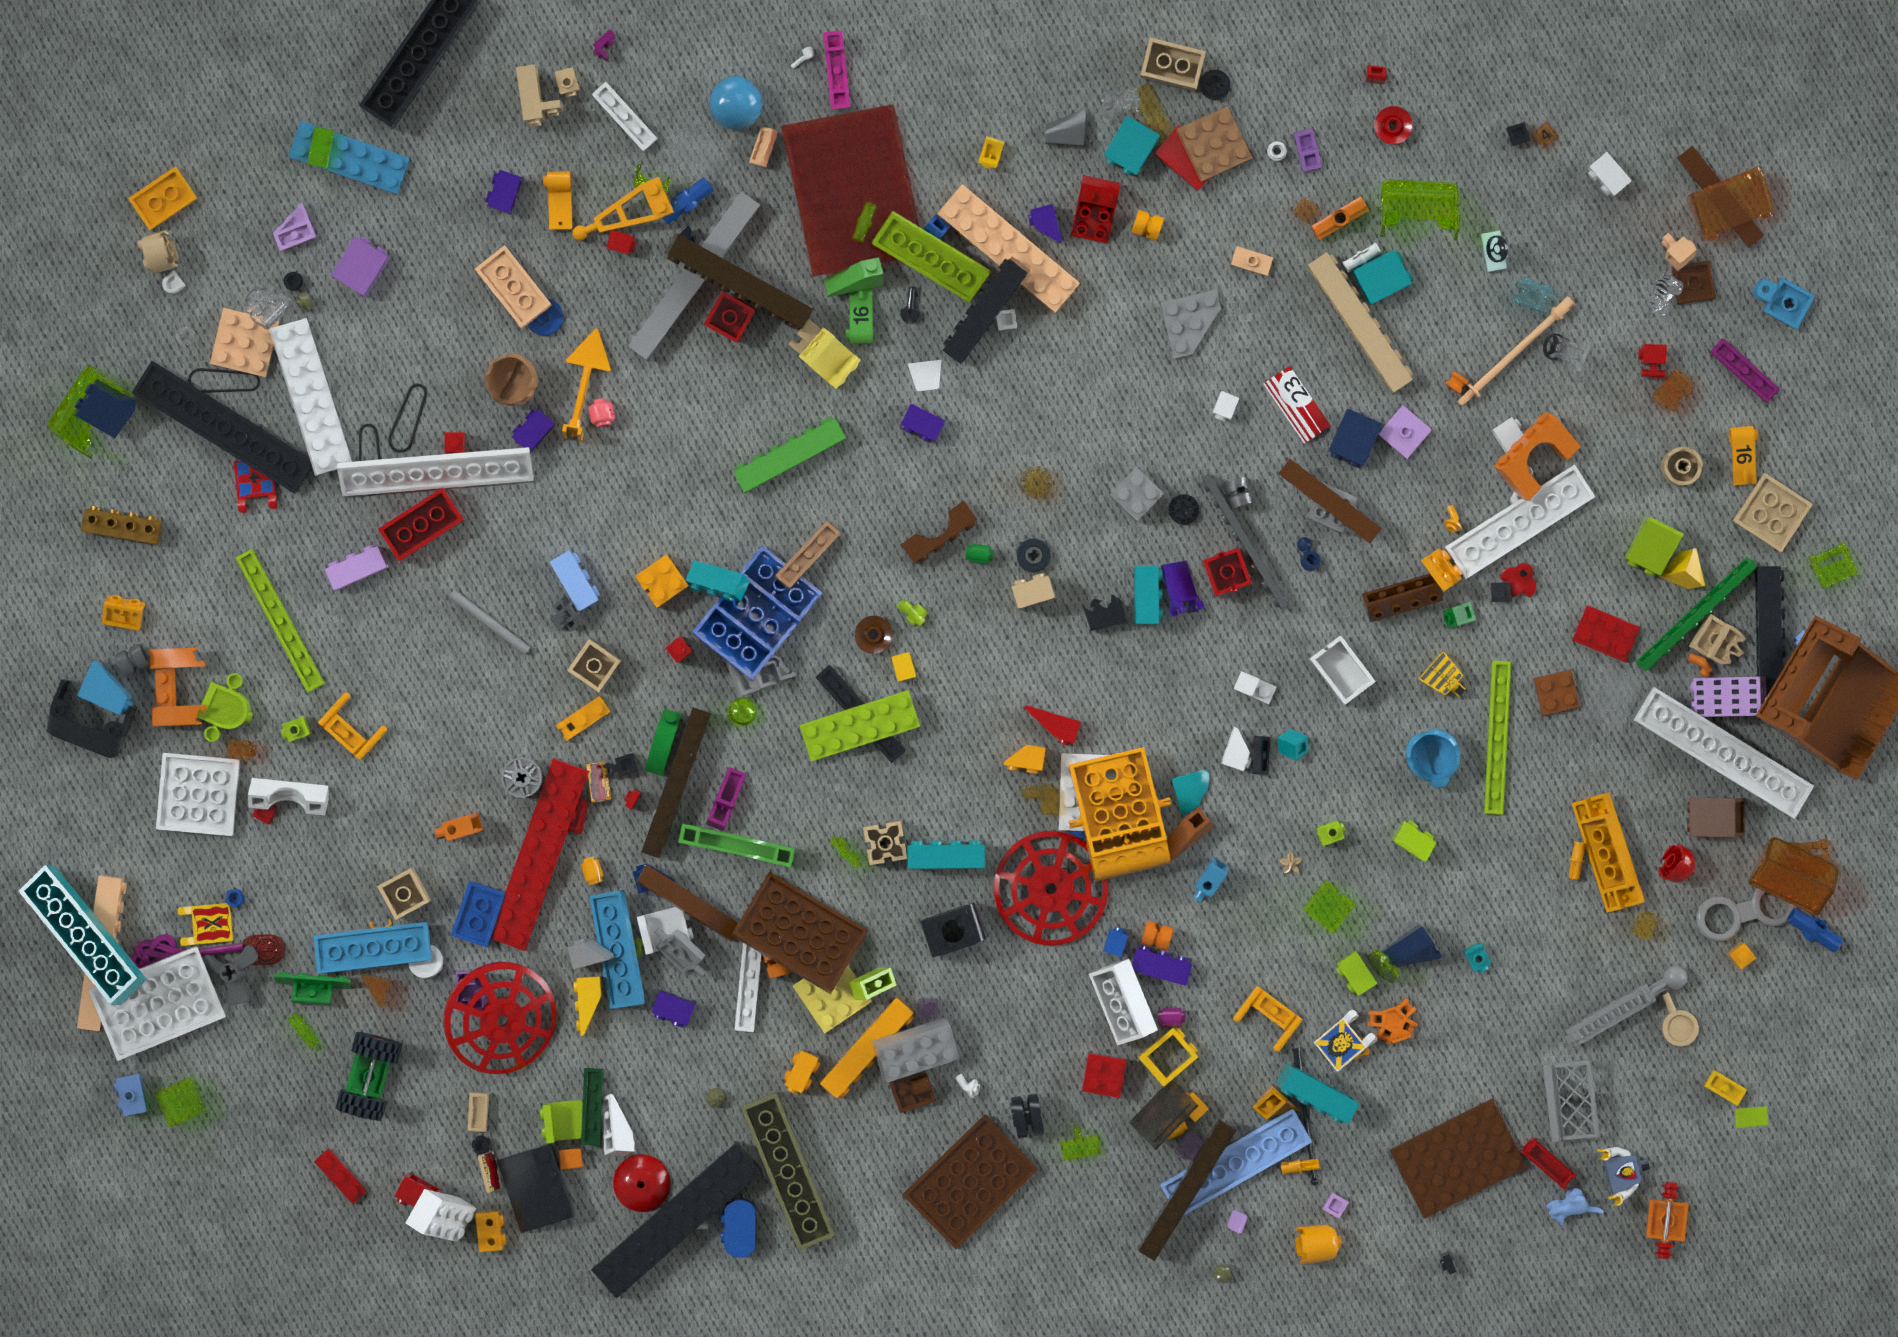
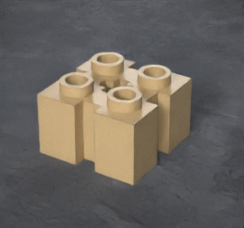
[863,820,908,865]

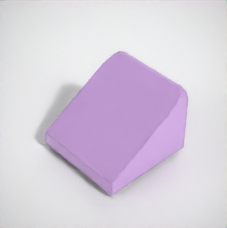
[1227,1210,1248,1234]

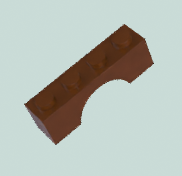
[901,501,977,564]

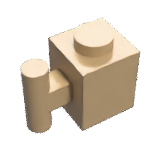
[788,319,821,354]

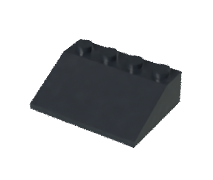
[497,1143,576,1233]

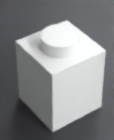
[1212,391,1239,422]

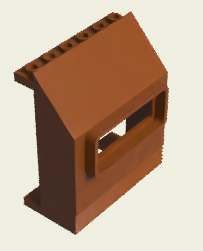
[1755,615,1898,780]

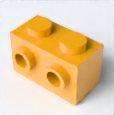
[475,1210,507,1252]

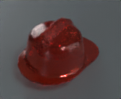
[239,934,286,965]

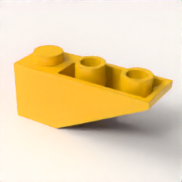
[574,976,602,1036]

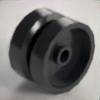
[1011,1093,1044,1139]

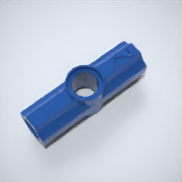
[663,177,714,224]
[1787,907,1843,953]

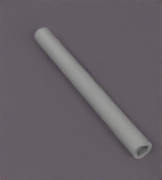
[449,589,531,655]

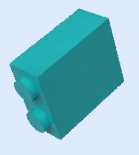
[1104,116,1161,176]
[1352,249,1413,306]

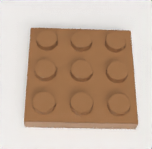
[1176,106,1252,182]

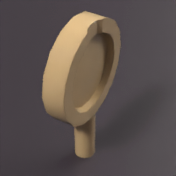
[1662,992,1699,1047]

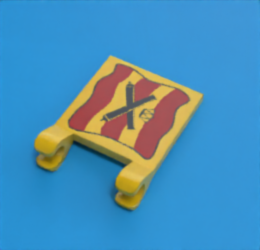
[177,903,233,946]

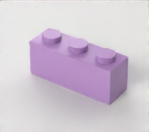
[325,544,389,591]

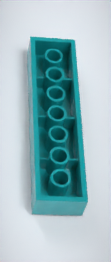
[19,865,147,1005]

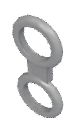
[1696,881,1797,942]

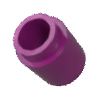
[1158,1008,1185,1027]

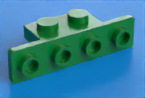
[274,972,352,1006]

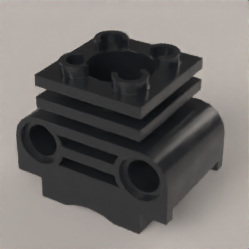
[920,902,987,958]

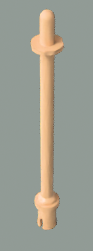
[1458,296,1575,405]

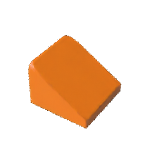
[558,1148,583,1170]

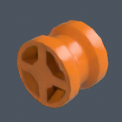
[1445,371,1469,394]

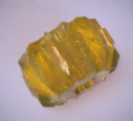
[1020,466,1052,499]

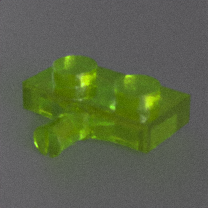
[829,836,861,869]

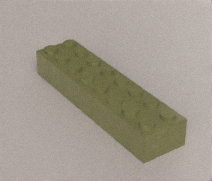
[741,1092,835,1250]

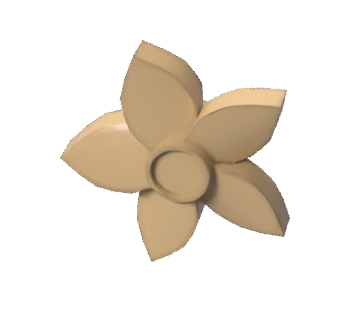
[1279,851,1302,874]

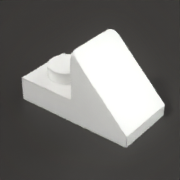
[1234,671,1276,704]

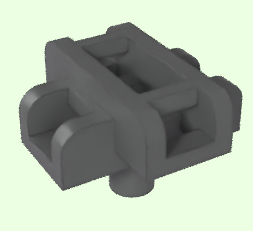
[550,597,584,632]

